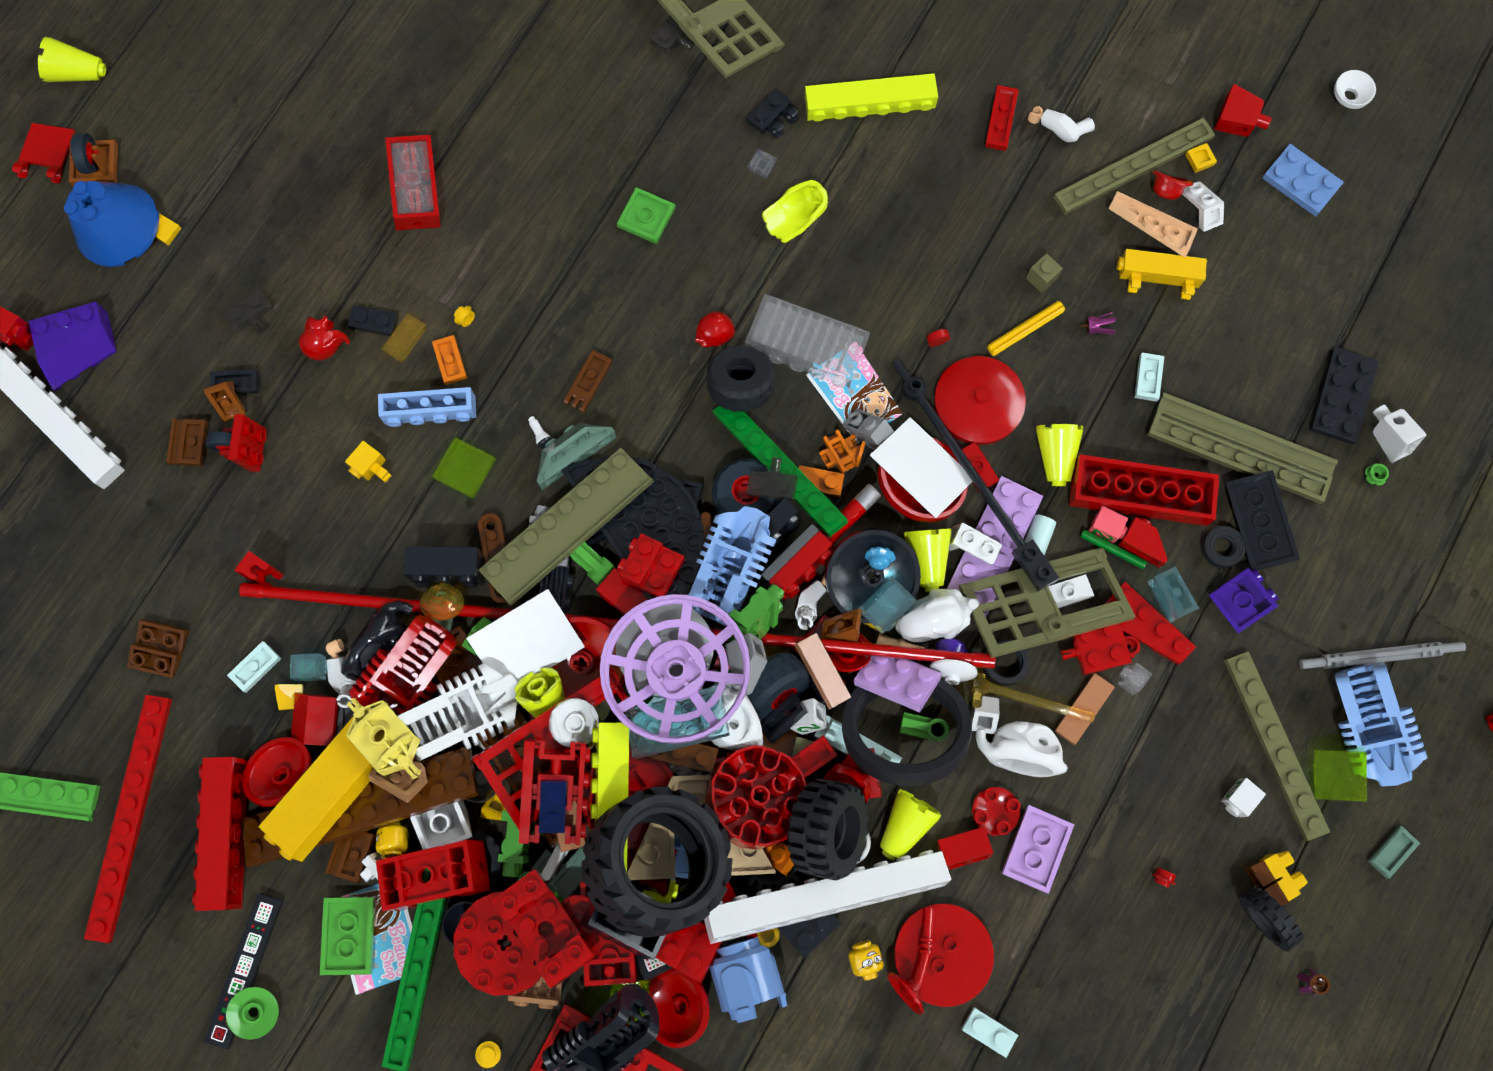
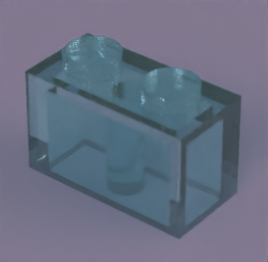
[1148,566,1199,623]
[859,576,917,634]

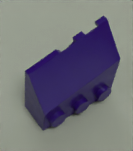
[29,302,117,392]

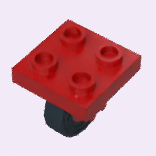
[206,414,267,472]

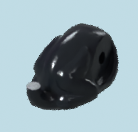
[340,601,414,677]

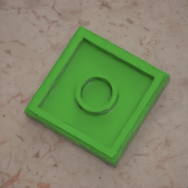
[617,187,676,244]

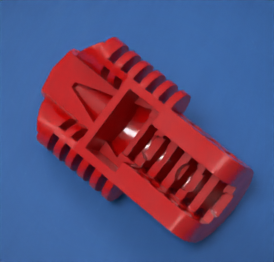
[348,615,457,716]

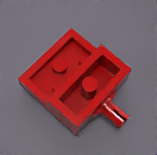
[1060,623,1132,676]

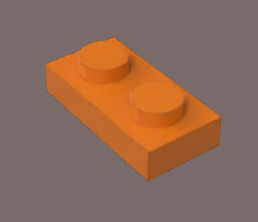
[432,335,467,385]
[799,465,844,498]
[763,842,794,876]

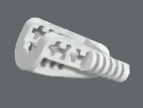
[397,663,519,761]

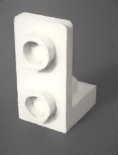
[1182,182,1224,232]
[949,523,1002,565]

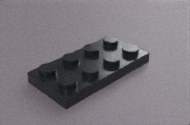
[1309,347,1379,445]
[1226,470,1300,571]

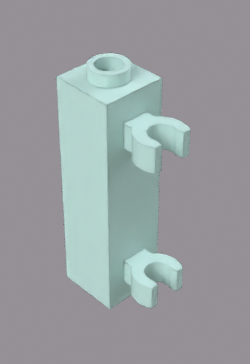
[813,715,902,763]

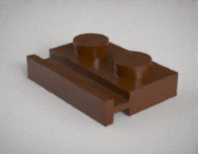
[166,419,208,466]
[325,832,376,883]

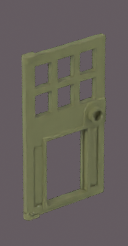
[657,0,785,78]
[959,547,1135,658]

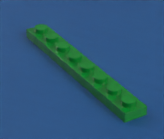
[713,406,848,537]
[382,869,446,1071]

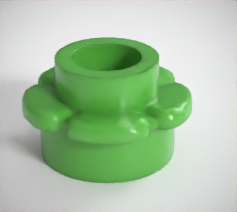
[1365,463,1389,486]

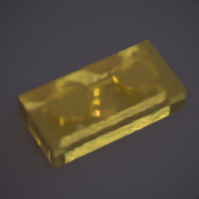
[382,313,428,363]

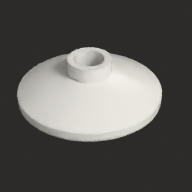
[929,659,977,685]

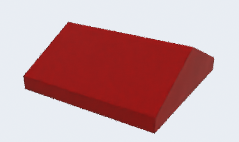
[291,692,338,746]

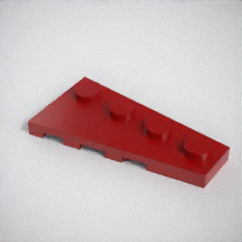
[1103,582,1196,665]

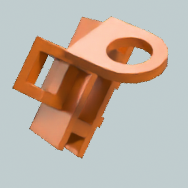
[819,430,866,473]

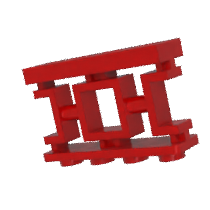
[519,738,590,845]

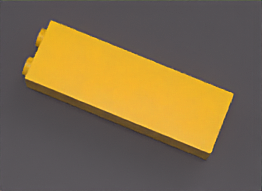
[259,716,385,862]

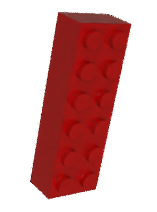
[1069,454,1219,526]
[192,757,248,911]

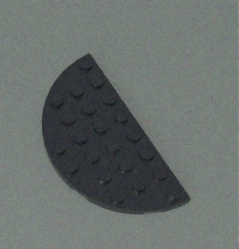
[562,456,705,600]

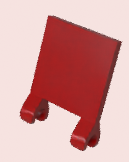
[12,123,76,183]

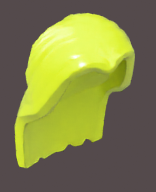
[762,180,828,243]

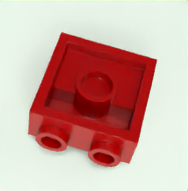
[617,533,685,597]
[655,922,722,983]

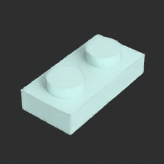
[1134,353,1164,402]
[227,641,282,693]
[961,1007,1018,1058]

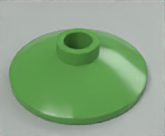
[226,987,279,1040]

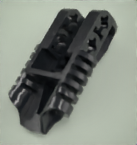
[542,983,660,1071]

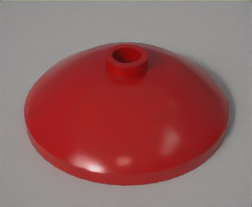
[242,737,312,807]
[643,969,710,1048]

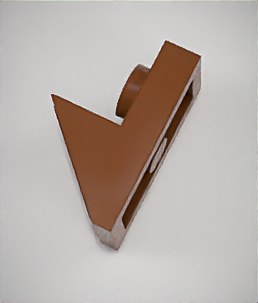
[204,381,246,422]
[820,608,862,642]

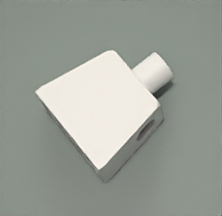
[1373,405,1426,463]

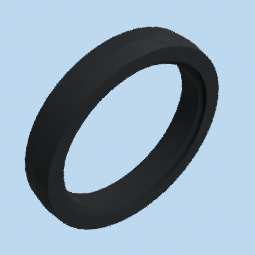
[842,679,972,786]

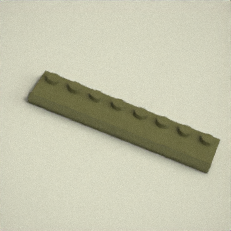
[1147,392,1338,504]
[479,448,654,606]

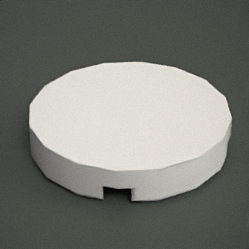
[549,698,599,748]

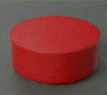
[926,329,950,347]

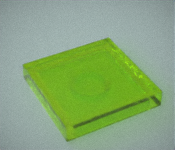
[432,438,496,499]
[1314,750,1367,802]

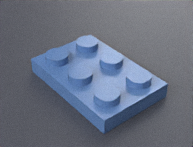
[1262,144,1344,217]

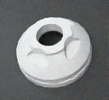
[1334,70,1376,109]

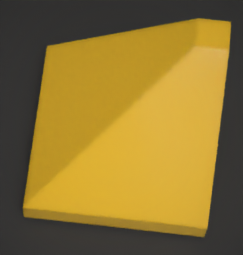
[275,684,303,710]
[480,790,506,820]

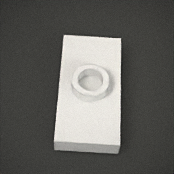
[1048,574,1094,608]

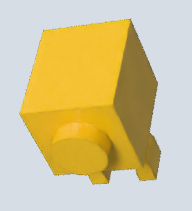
[345,441,391,483]

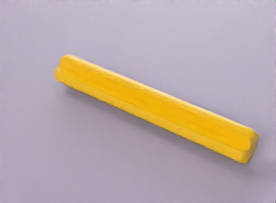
[987,301,1065,356]

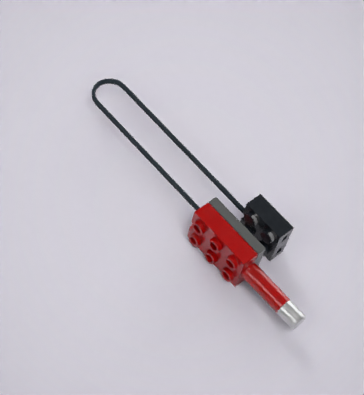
[623,484,881,687]

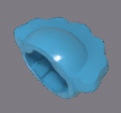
[865,546,896,570]

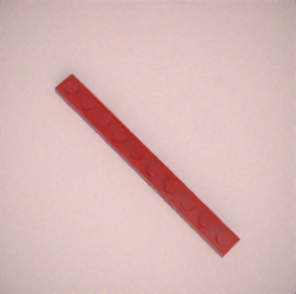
[84,695,172,943]

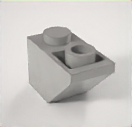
[842,408,894,450]
[725,633,767,695]

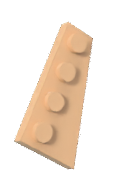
[1108,191,1197,257]

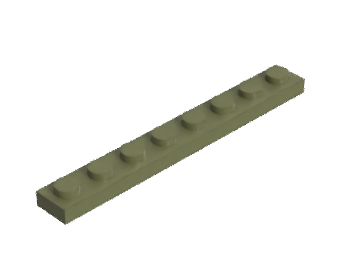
[1053,118,1215,215]
[1224,651,1330,841]

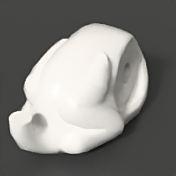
[895,589,979,642]
[700,670,763,751]
[976,721,1068,777]

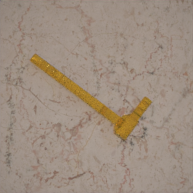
[972,673,1095,723]

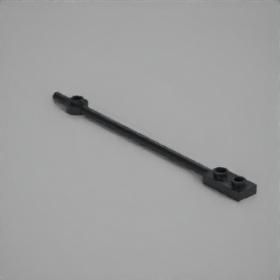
[892,359,1059,591]

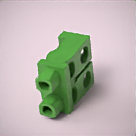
[727,584,784,643]
[498,811,533,877]

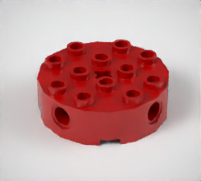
[705,745,806,850]
[454,892,553,996]

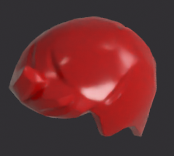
[695,311,735,348]

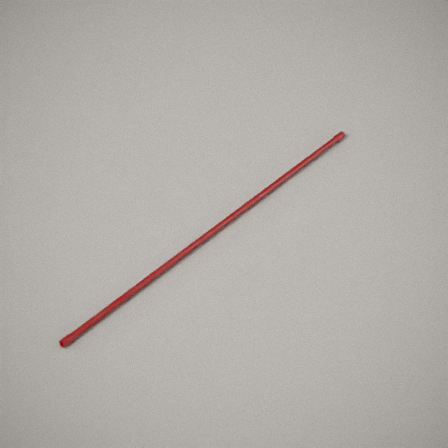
[239,582,996,669]

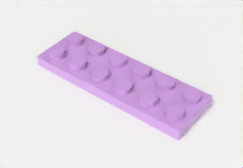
[947,476,1043,617]

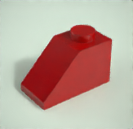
[1118,517,1168,568]

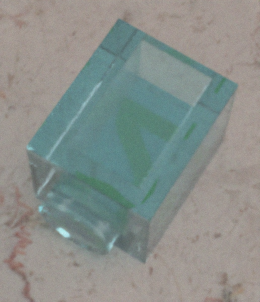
[290,653,328,682]

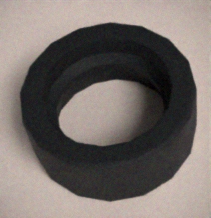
[982,639,1029,686]

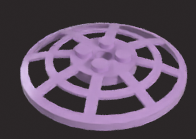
[600,594,751,744]

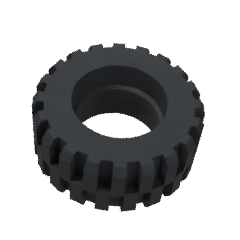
[787,779,869,881]

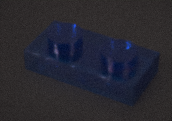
[539,780,566,833]

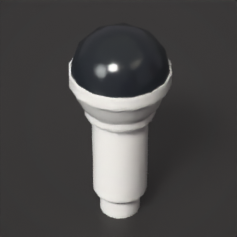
[528,416,551,448]

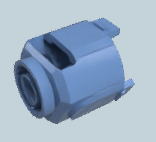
[709,936,787,1023]

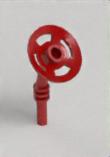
[887,908,935,1015]

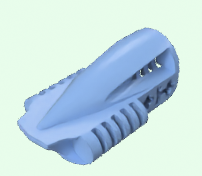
[689,506,776,627]
[1335,662,1428,786]

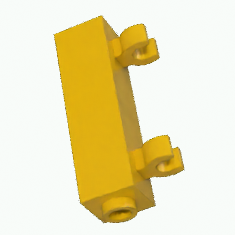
[1116,249,1207,300]

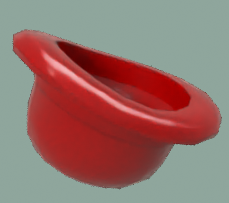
[1151,170,1194,200]

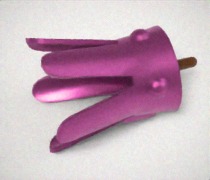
[1081,311,1116,334]
[1297,969,1330,996]

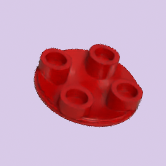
[972,787,1020,836]

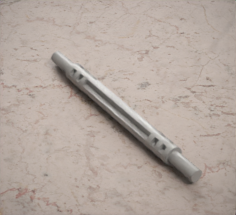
[1299,642,1466,669]

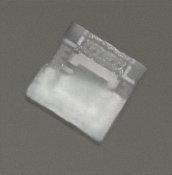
[748,149,777,179]

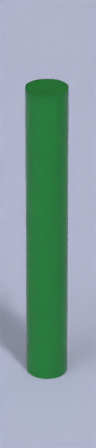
[1080,529,1147,569]

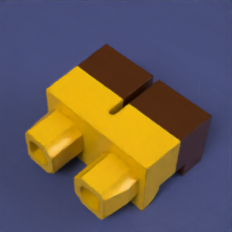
[1243,851,1308,906]

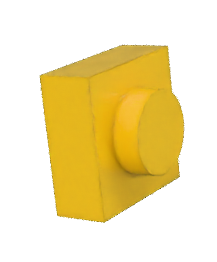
[1185,143,1217,173]

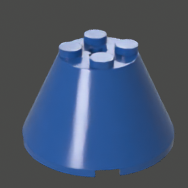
[64,181,159,267]

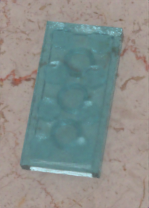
[626,686,730,759]

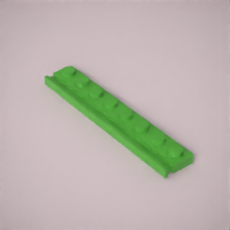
[0,773,101,821]

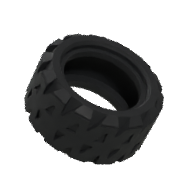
[581,786,733,937]

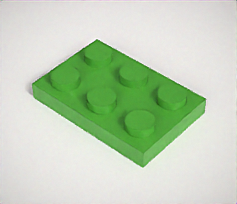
[320,897,376,975]

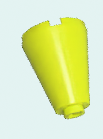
[38,37,106,82]
[1036,424,1083,486]
[904,528,951,592]
[514,668,565,718]
[880,789,941,861]

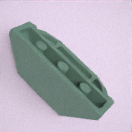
[537,423,617,490]

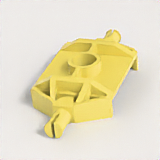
[347,698,421,779]

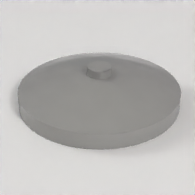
[616,604,714,698]

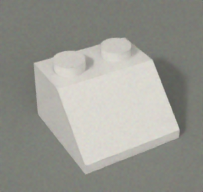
[410,800,472,850]

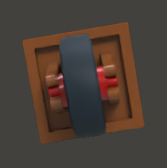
[69,133,118,186]

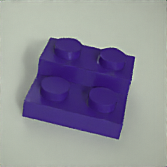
[1209,568,1279,633]

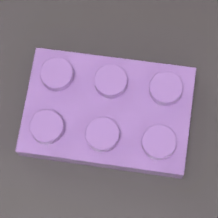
[854,656,941,712]
[1001,805,1074,894]

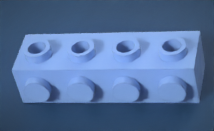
[378,387,476,427]

